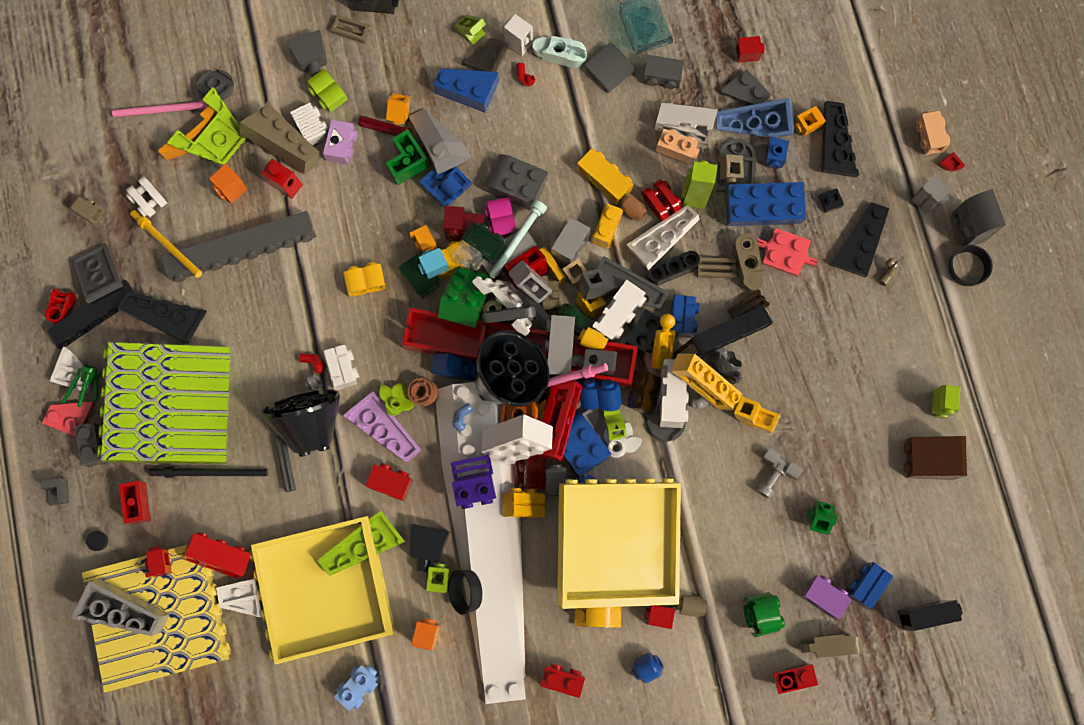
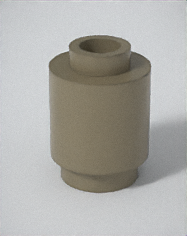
[676,594,707,618]

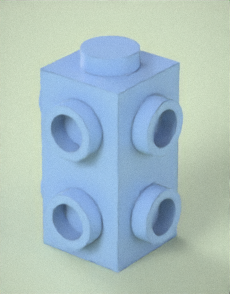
[334,664,379,711]

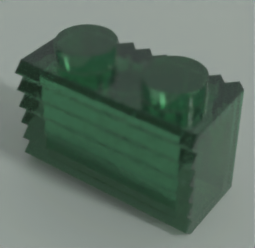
[461,221,506,265]
[398,253,440,299]

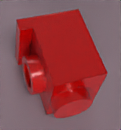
[145,546,172,578]

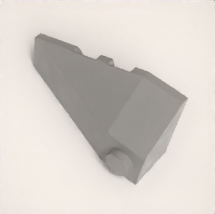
[408,109,471,174]

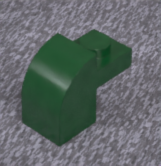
[556,303,595,336]

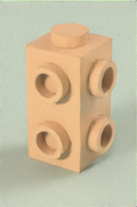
[916,110,950,155]
[656,129,700,164]

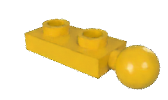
[651,314,676,369]

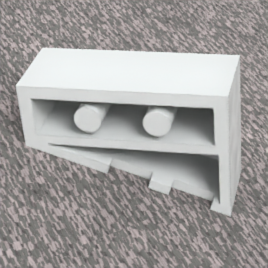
[659,359,689,428]

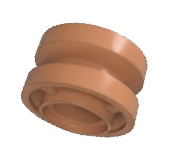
[408,378,439,406]

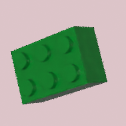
[438,267,493,328]

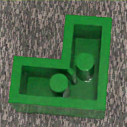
[386,129,429,185]

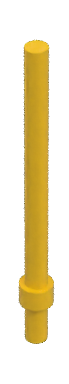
[130,210,202,278]

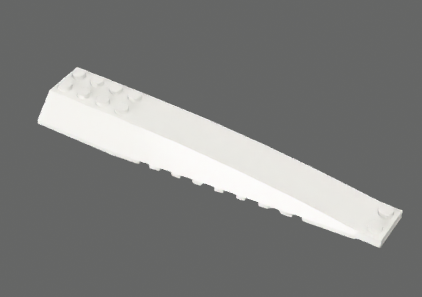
[436,382,526,704]

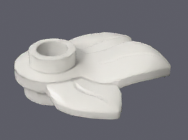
[604,422,642,458]

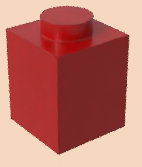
[736,36,765,63]
[644,605,675,629]

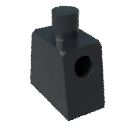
[410,524,450,572]

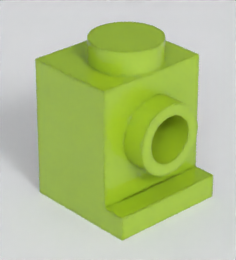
[426,564,450,593]

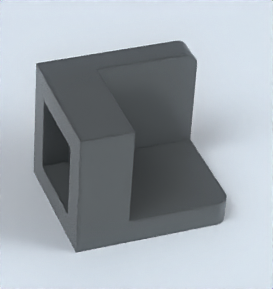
[40,478,69,506]

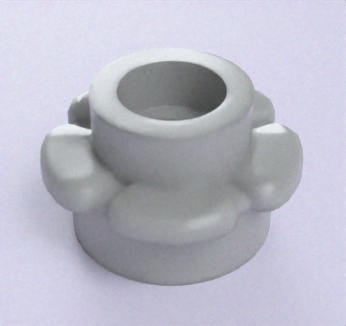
[305,373,322,391]

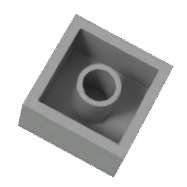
[550,217,591,267]

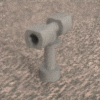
[756,448,803,499]

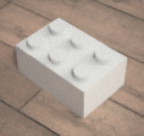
[481,414,553,464]

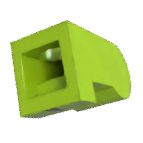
[602,409,626,441]

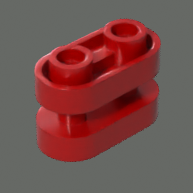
[641,179,682,222]

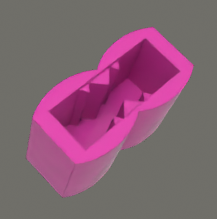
[484,197,517,240]

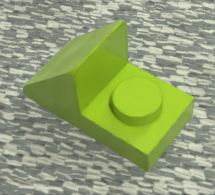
[453,15,486,45]

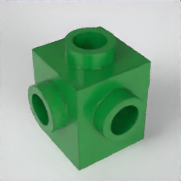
[807,501,838,535]

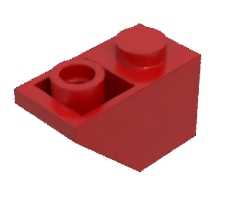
[773,663,818,694]

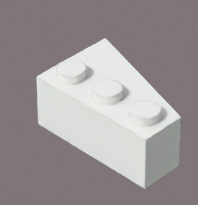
[654,103,718,144]
[593,280,647,340]

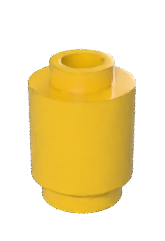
[578,327,608,350]

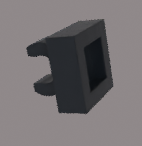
[818,188,844,213]

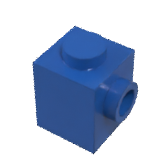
[764,137,789,169]

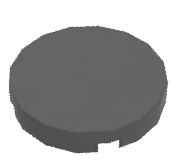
[197,69,234,100]
[647,404,686,442]

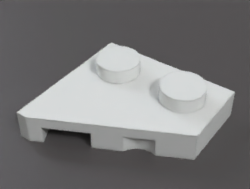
[50,347,93,393]
[216,579,263,617]

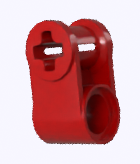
[45,288,76,325]

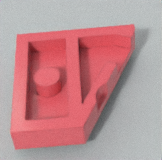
[42,402,95,437]

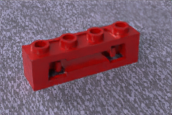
[537,380,582,461]

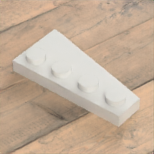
[626,205,700,270]

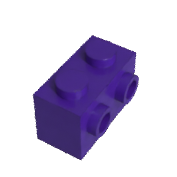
[452,475,497,509]

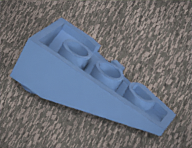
[716,98,794,138]

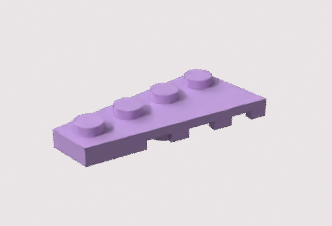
[343,391,422,463]

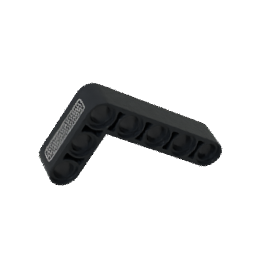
[673,306,773,359]

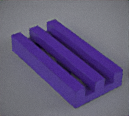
[450,455,494,482]

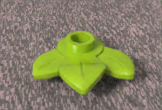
[379,383,415,416]

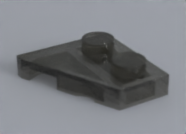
[462,37,508,72]

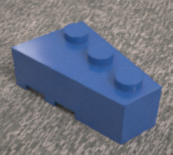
[433,69,499,113]

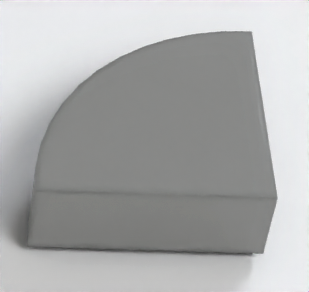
[582,409,600,429]

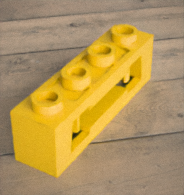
[671,354,742,411]

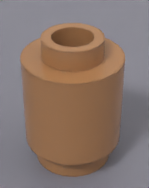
[620,195,648,222]

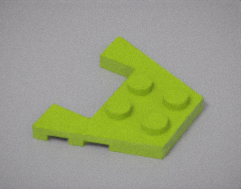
[167,87,245,166]

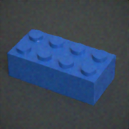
[725,182,806,226]

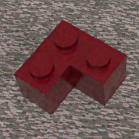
[443,206,485,243]

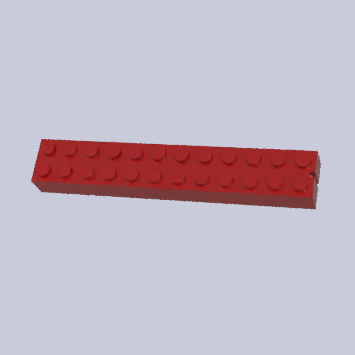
[402,308,638,388]

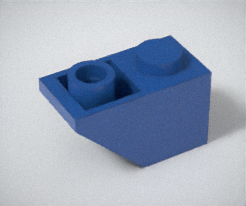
[431,353,476,381]

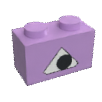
[323,120,358,165]

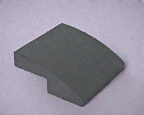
[583,42,636,93]

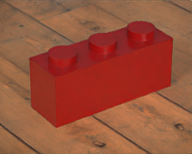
[182,532,251,579]

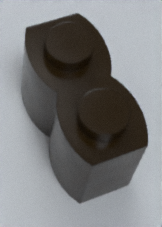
[628,370,661,415]

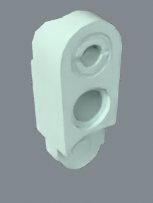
[533,36,587,68]

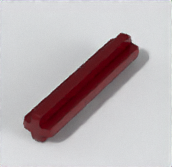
[358,116,412,136]

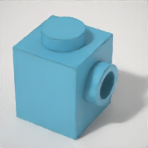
[418,248,449,279]

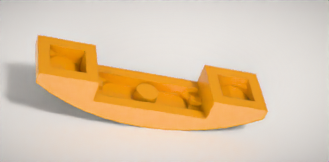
[158,107,217,160]

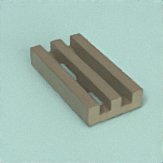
[330,15,371,44]
[697,257,736,279]

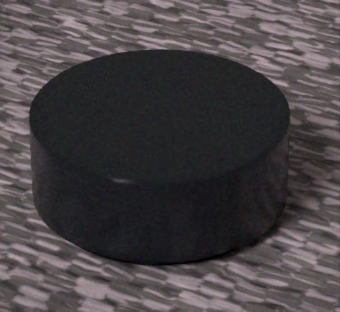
[86,531,108,551]

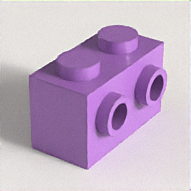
[801,575,852,620]

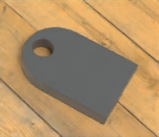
[716,139,756,193]

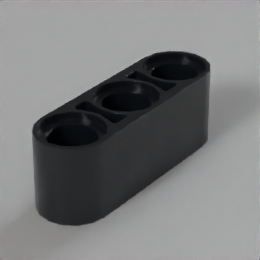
[647,251,700,286]

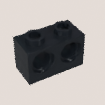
[625,309,662,357]

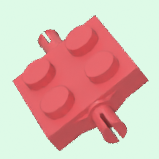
[757,228,818,276]

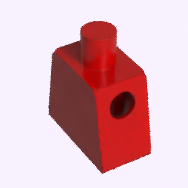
[261,159,303,199]

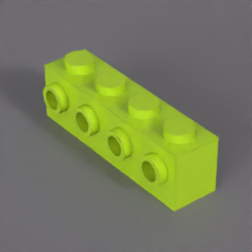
[680,160,717,209]

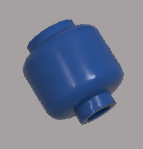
[632,653,664,683]

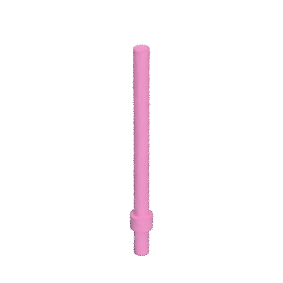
[112,99,209,117]
[548,363,608,386]

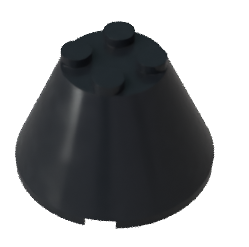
[475,330,550,407]
[261,389,340,457]

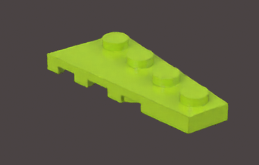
[317,510,405,576]

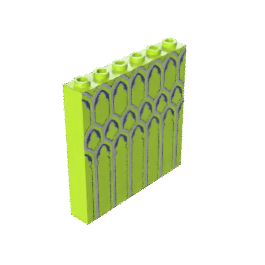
[98,342,231,464]

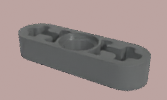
[481,305,536,323]

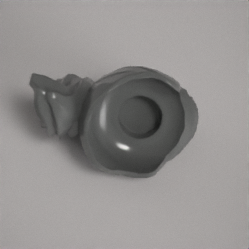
[708,348,742,385]

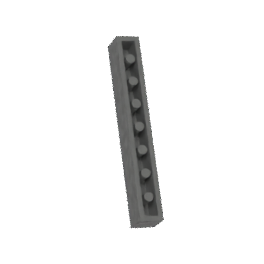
[161,211,317,282]

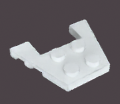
[472,276,534,336]

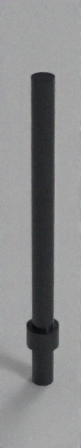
[149,467,268,478]

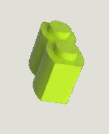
[307,68,348,112]
[931,385,961,419]

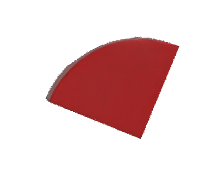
[938,152,966,172]

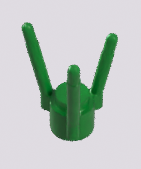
[61,365,100,407]

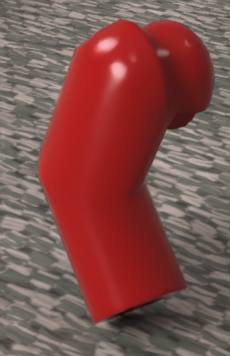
[516,63,536,87]
[300,353,325,373]

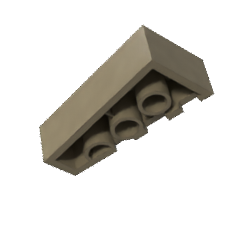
[240,104,319,174]

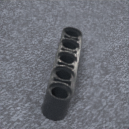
[47,280,135,349]

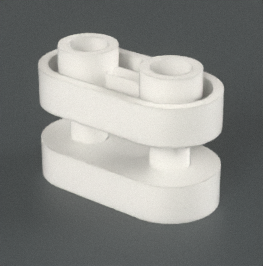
[126,176,167,217]

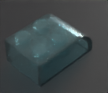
[619,0,673,54]

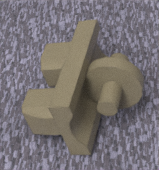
[539,276,559,314]

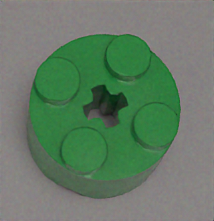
[743,592,785,637]

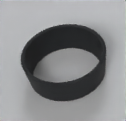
[948,245,993,286]
[448,570,483,615]

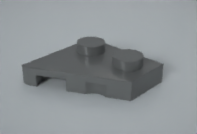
[720,69,771,106]

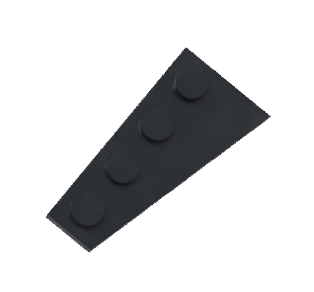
[821,101,859,177]
[830,202,890,278]
[117,291,207,344]

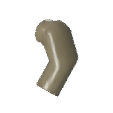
[878,258,899,286]

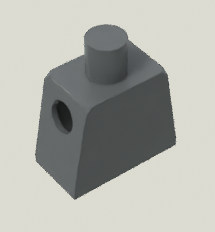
[287,30,327,77]
[571,349,617,377]

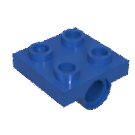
[419,166,472,208]

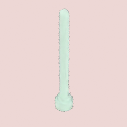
[489,200,547,278]

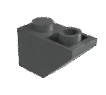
[578,268,619,301]
[546,465,567,497]

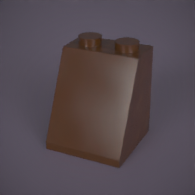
[904,436,967,480]

